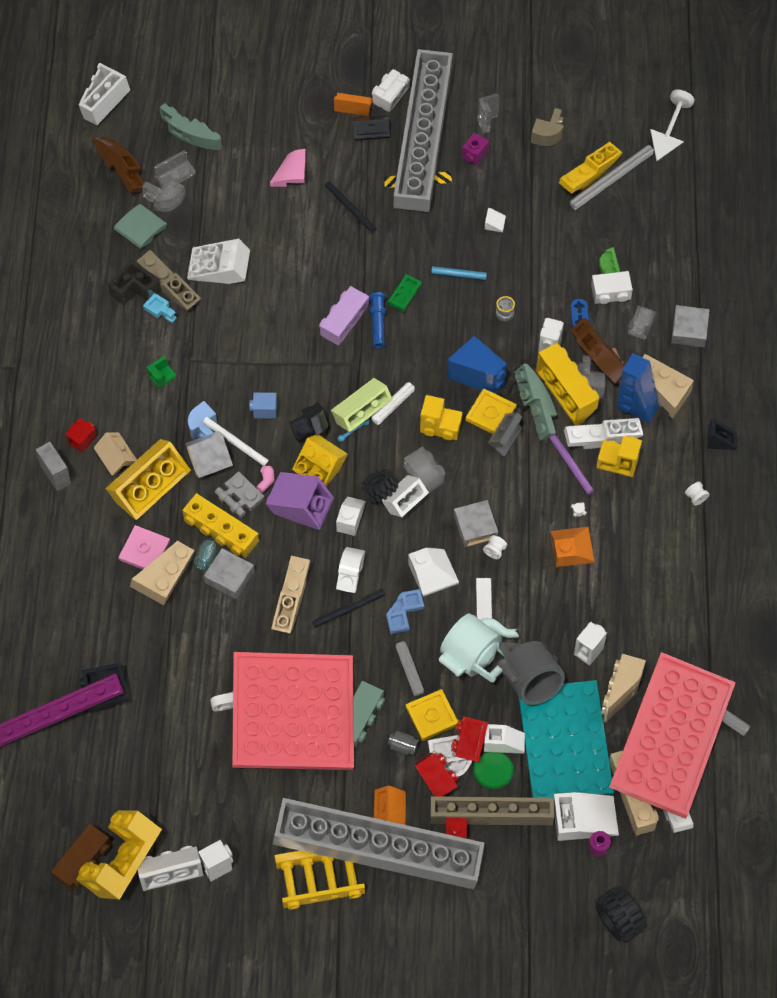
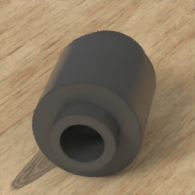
[388,731,419,756]

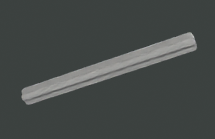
[570,145,654,210]

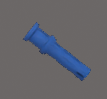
[369,292,386,348]

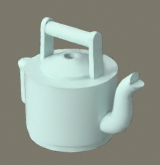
[439,614,519,683]

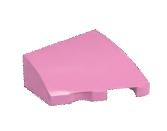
[270,149,306,187]

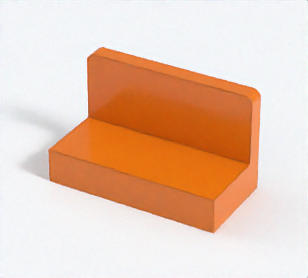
[334,93,372,116]
[374,785,406,825]

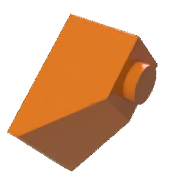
[550,527,594,567]

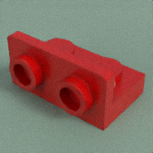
[451,716,488,762]

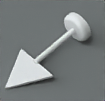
[650,90,695,161]

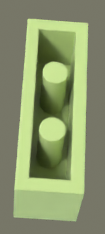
[331,378,393,432]

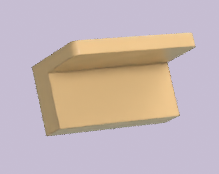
[94,432,137,475]

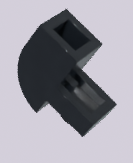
[289,403,328,440]

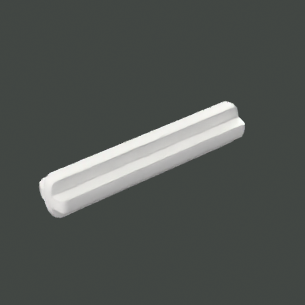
[372,382,415,425]

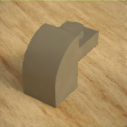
[531,108,564,146]

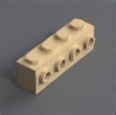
[609,751,659,836]

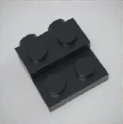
[79,662,128,713]

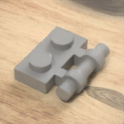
[215,472,265,518]

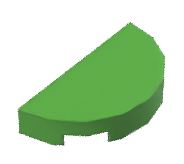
[599,247,620,274]

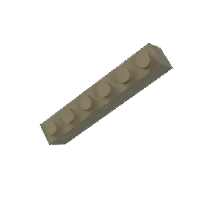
[430,797,554,826]

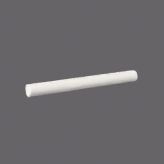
[202,417,269,466]

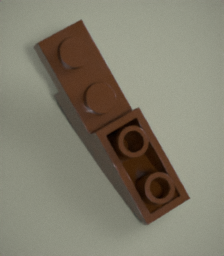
[92,137,146,193]
[571,317,625,384]

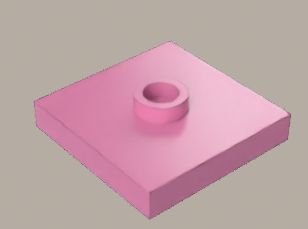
[118,525,170,569]

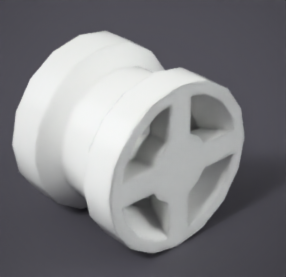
[685,482,709,506]
[483,535,507,559]

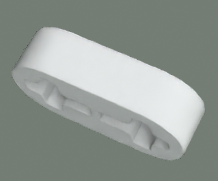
[210,692,233,711]

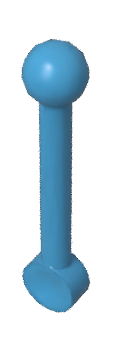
[337,418,369,442]

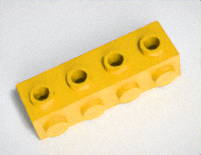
[182,493,259,558]

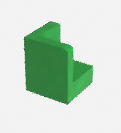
[147,356,176,389]

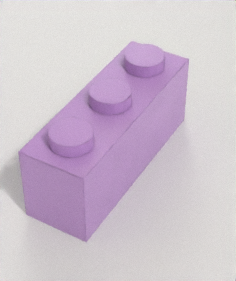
[319,286,369,346]

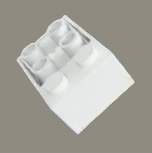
[187,239,250,284]
[554,792,619,841]

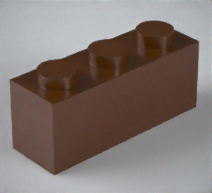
[51,824,111,892]

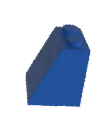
[447,336,507,393]

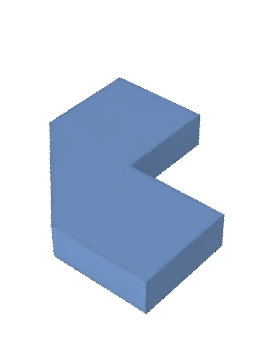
[386,589,424,634]

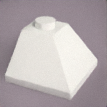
[408,548,459,597]

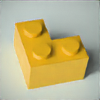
[420,395,463,440]
[596,436,642,477]

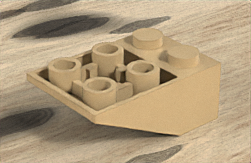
[601,654,646,722]

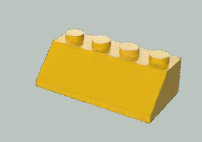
[536,342,599,426]
[105,439,191,520]

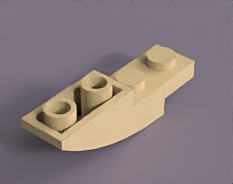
[271,556,311,634]

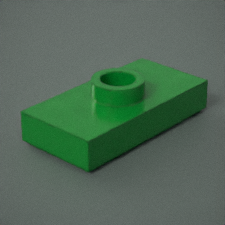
[388,274,422,312]

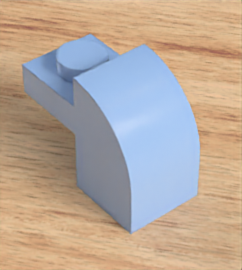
[188,401,217,440]

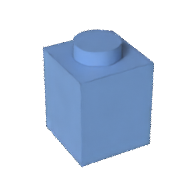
[250,393,277,418]

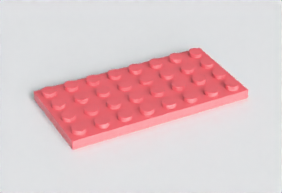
[609,652,736,819]

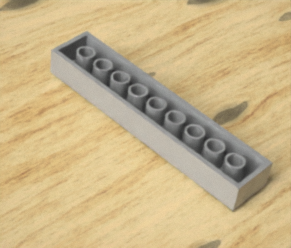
[394,49,453,212]
[272,798,484,889]

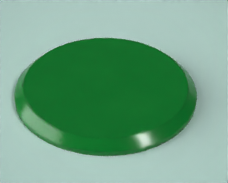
[473,752,514,789]

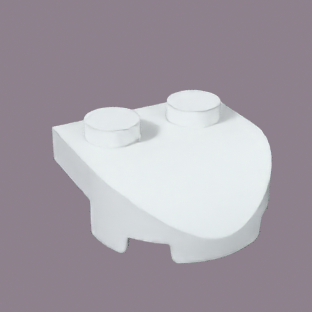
[427,735,472,777]

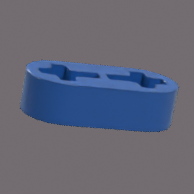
[570,299,589,328]

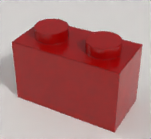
[415,750,459,797]

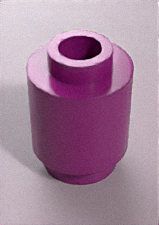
[589,831,611,857]

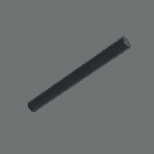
[325,181,377,233]
[312,588,385,628]

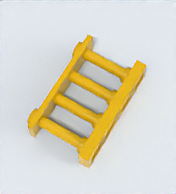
[275,851,365,909]

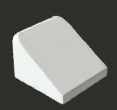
[485,208,506,232]

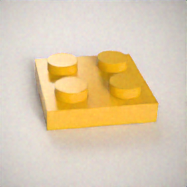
[466,389,517,434]
[406,689,458,741]

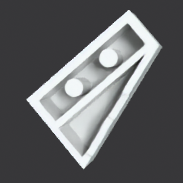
[79,63,130,125]

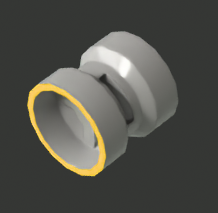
[496,296,515,321]

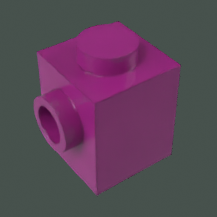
[462,133,489,165]

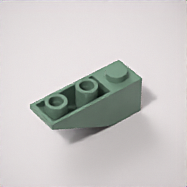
[353,681,385,748]

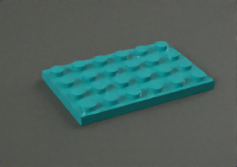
[518,680,614,798]

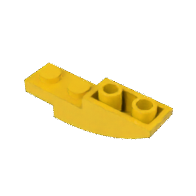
[559,142,622,194]

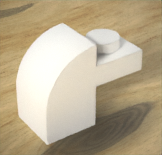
[336,547,365,593]

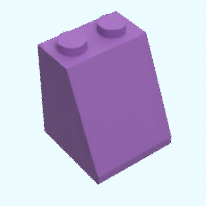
[266,472,334,530]

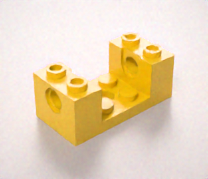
[76,810,162,900]

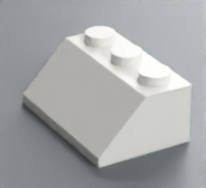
[138,846,204,891]

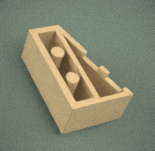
[643,354,694,419]
[130,541,194,605]

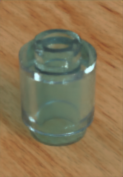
[194,540,218,570]

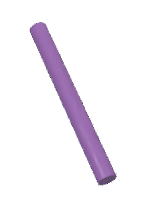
[550,434,594,494]

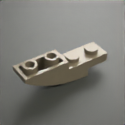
[136,250,201,311]

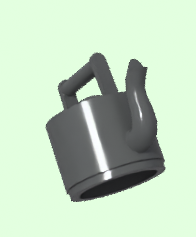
[498,641,565,705]

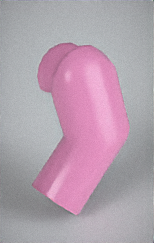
[256,465,275,493]

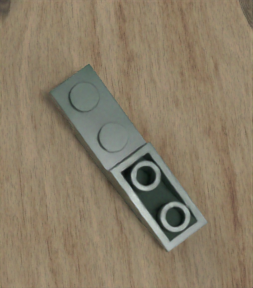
[160,103,222,150]
[514,364,557,440]

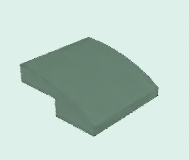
[114,204,167,249]

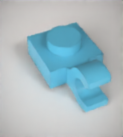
[143,293,177,323]

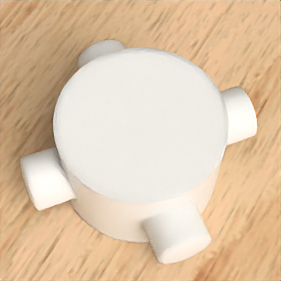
[571,502,587,517]

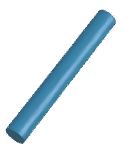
[432,266,487,280]

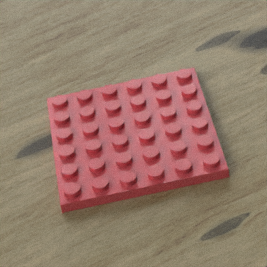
[232,652,354,770]

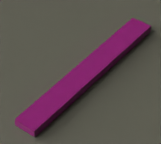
[0,674,124,747]

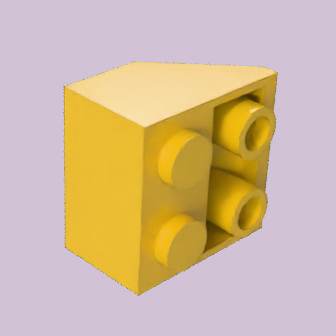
[292,435,348,486]

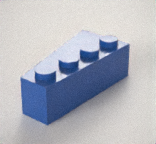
[616,353,660,423]

